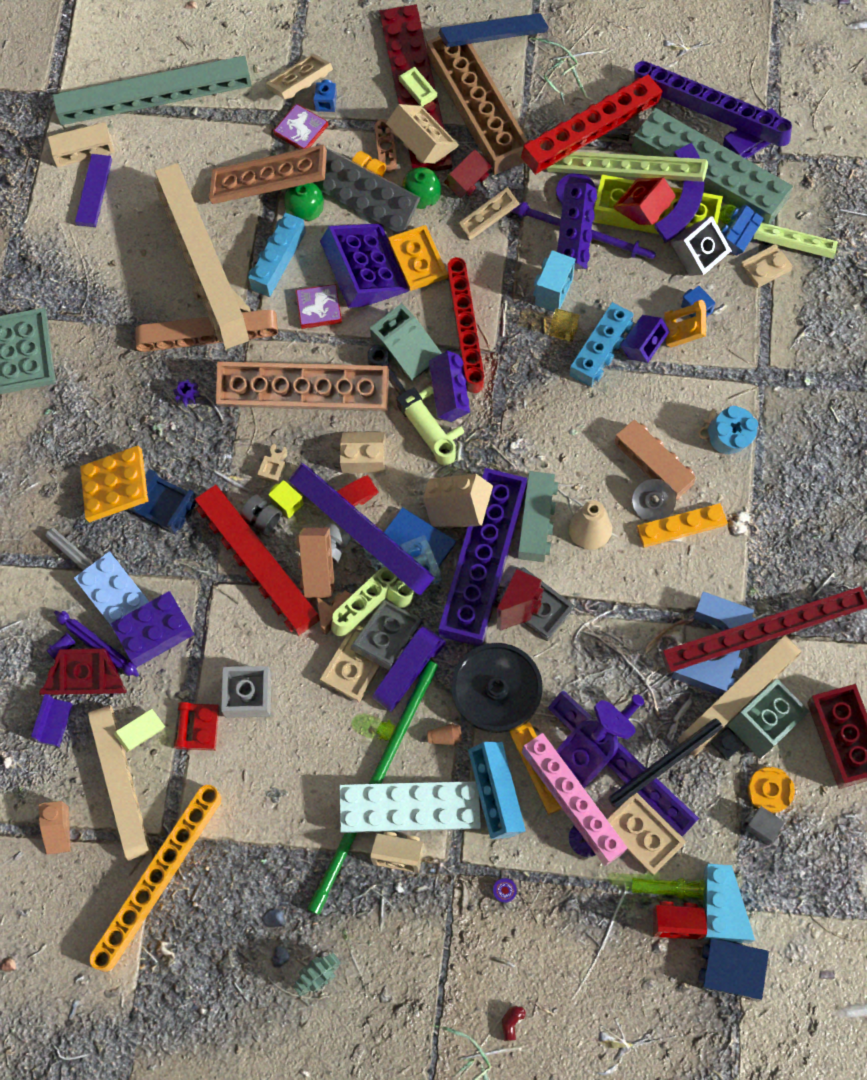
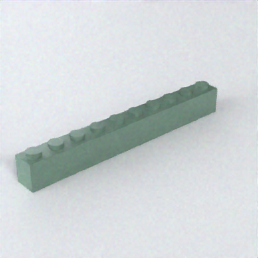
[53,56,252,125]

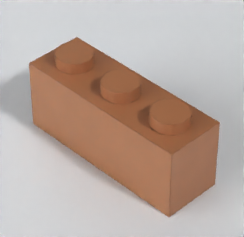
[296,527,335,598]

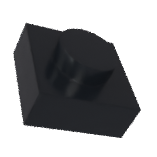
[711,728,745,761]

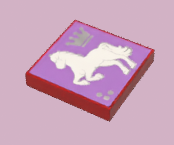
[273,103,329,150]
[296,284,342,329]

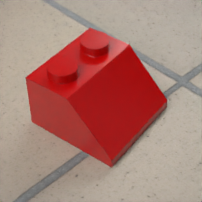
[613,177,676,225]
[653,901,707,940]

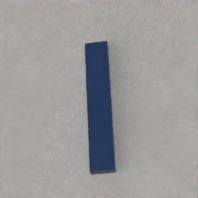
[438,13,549,47]

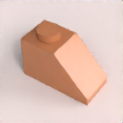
[39,801,71,855]

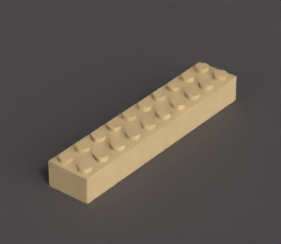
[154,163,249,349]

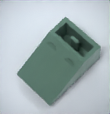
[370,303,442,381]

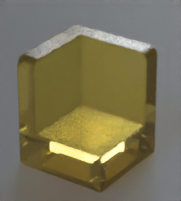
[549,308,580,342]

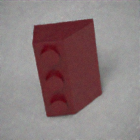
[497,569,544,630]

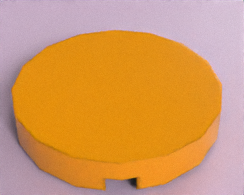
[747,767,795,814]

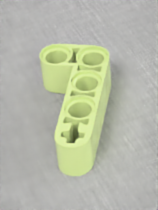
[331,567,414,637]

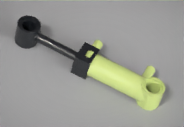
[367,345,464,465]

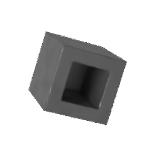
[745,806,785,845]

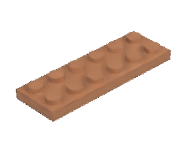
[209,144,327,204]

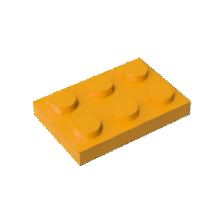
[388,225,448,291]

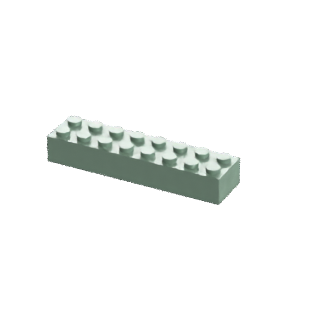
[632,108,793,224]

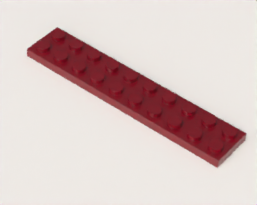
[379,4,452,172]

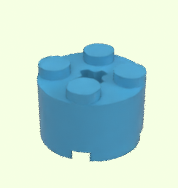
[708,406,758,454]

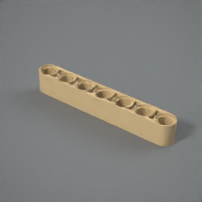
[677,635,802,757]
[88,705,151,861]

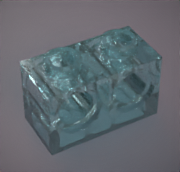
[400,535,442,586]

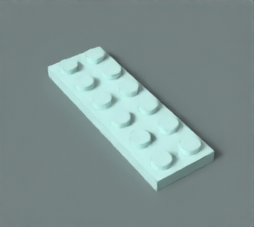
[339,781,481,833]

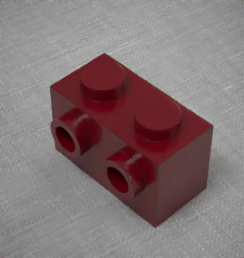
[444,149,492,199]

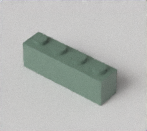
[518,471,558,562]

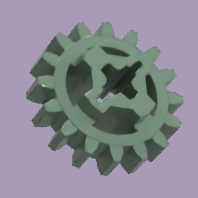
[293,953,341,997]

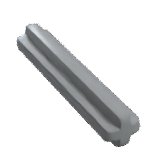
[45,528,93,570]

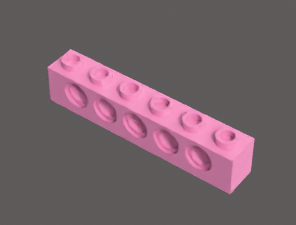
[521,733,627,866]

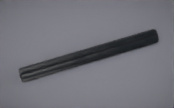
[608,718,723,808]

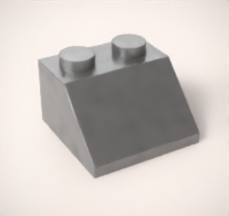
[670,216,731,276]

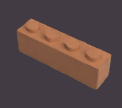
[614,419,696,500]

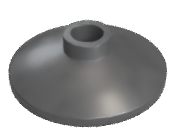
[632,479,676,522]

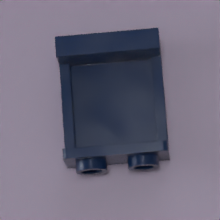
[129,469,196,534]
[698,938,769,1002]

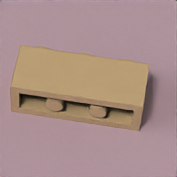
[48,122,115,167]

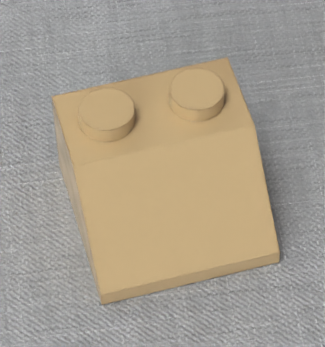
[340,432,385,473]
[370,831,424,873]

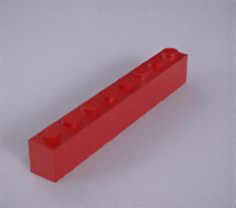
[195,484,320,636]

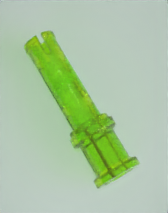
[632,877,705,900]

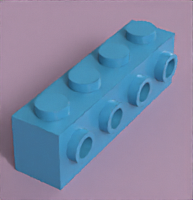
[248,213,306,297]
[569,302,635,387]
[468,742,526,839]

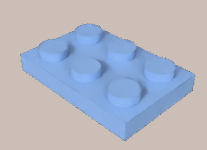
[74,551,149,628]

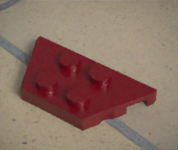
[39,649,127,695]

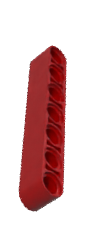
[448,257,484,393]

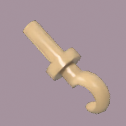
[698,408,717,439]

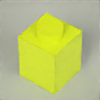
[268,480,304,519]

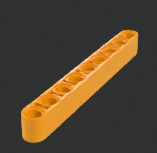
[90,785,221,972]

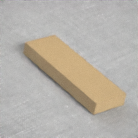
[458,187,520,240]

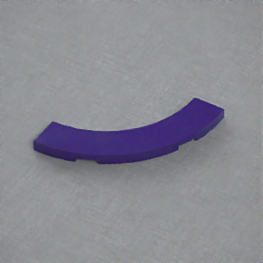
[654,143,704,243]

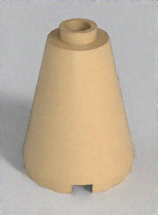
[568,500,612,550]

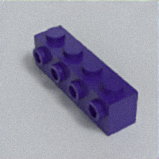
[557,183,597,270]

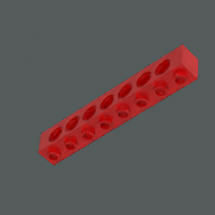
[521,74,663,175]

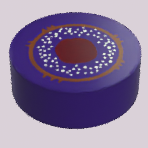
[493,878,517,903]

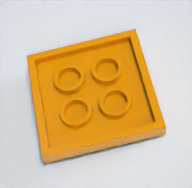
[80,445,148,523]

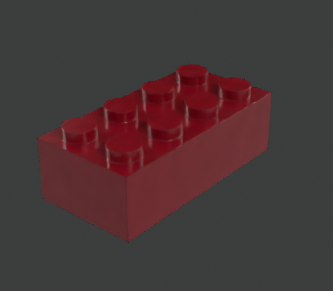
[807,683,867,789]

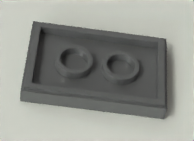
[495,567,575,641]
[351,600,422,670]

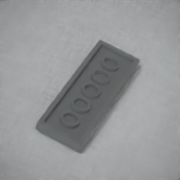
[313,143,421,234]

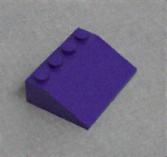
[320,224,409,308]

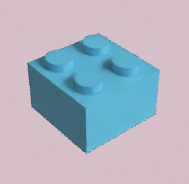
[533,251,575,313]

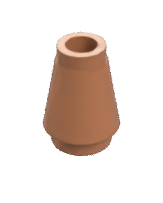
[427,723,462,746]

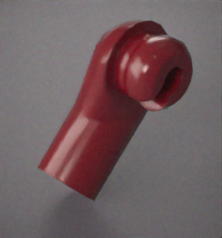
[502,1006,526,1041]

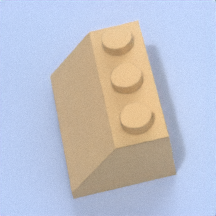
[386,104,459,164]
[423,474,493,529]

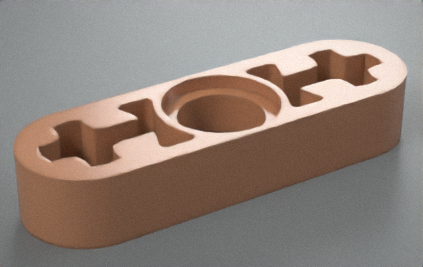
[374,119,397,173]

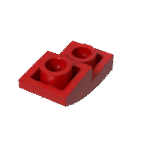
[337,475,379,507]

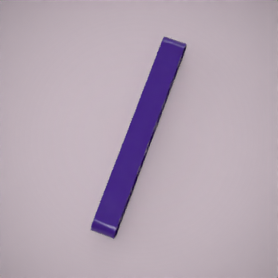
[634,61,792,146]
[288,463,435,595]

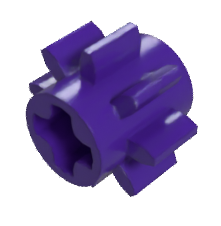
[173,379,200,407]

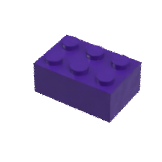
[111,591,195,668]

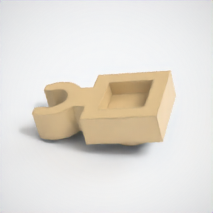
[257,444,287,484]

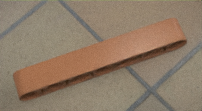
[135,310,278,352]

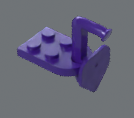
[556,694,644,789]

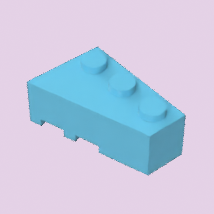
[703,864,755,944]

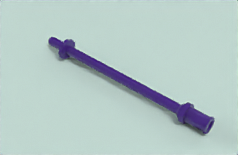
[510,202,656,259]

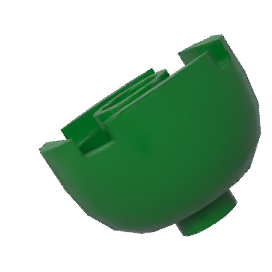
[401,167,441,209]
[284,183,324,222]

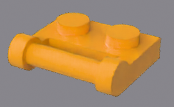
[664,300,706,348]

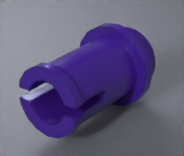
[46,632,76,660]

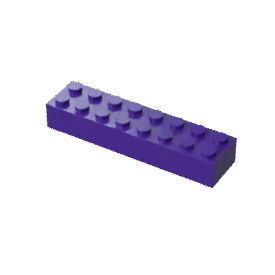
[439,468,527,647]

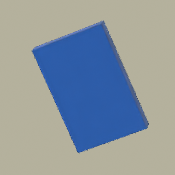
[384,507,456,575]

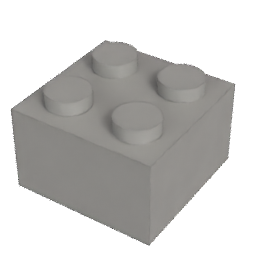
[221,666,271,718]

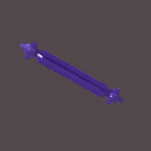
[54,610,139,677]

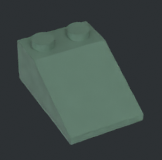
[728,679,810,759]

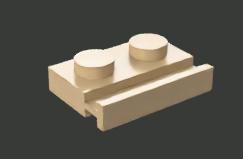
[741,244,793,288]

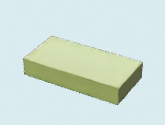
[399,67,437,106]
[114,709,165,752]

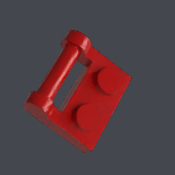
[174,702,219,751]

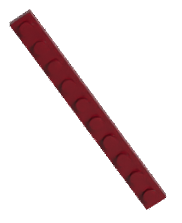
[660,586,867,674]

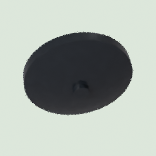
[452,643,543,733]

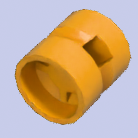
[352,151,386,177]

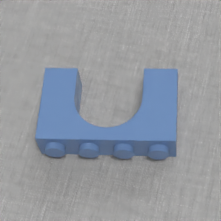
[672,591,756,696]

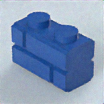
[720,205,764,256]

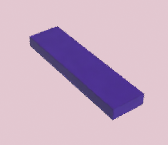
[75,154,112,227]

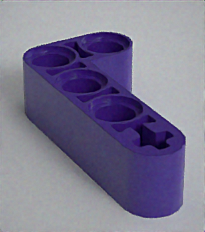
[372,627,446,712]

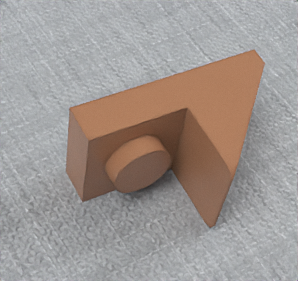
[317,590,352,635]

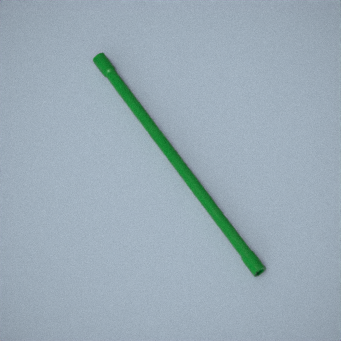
[307,661,439,915]

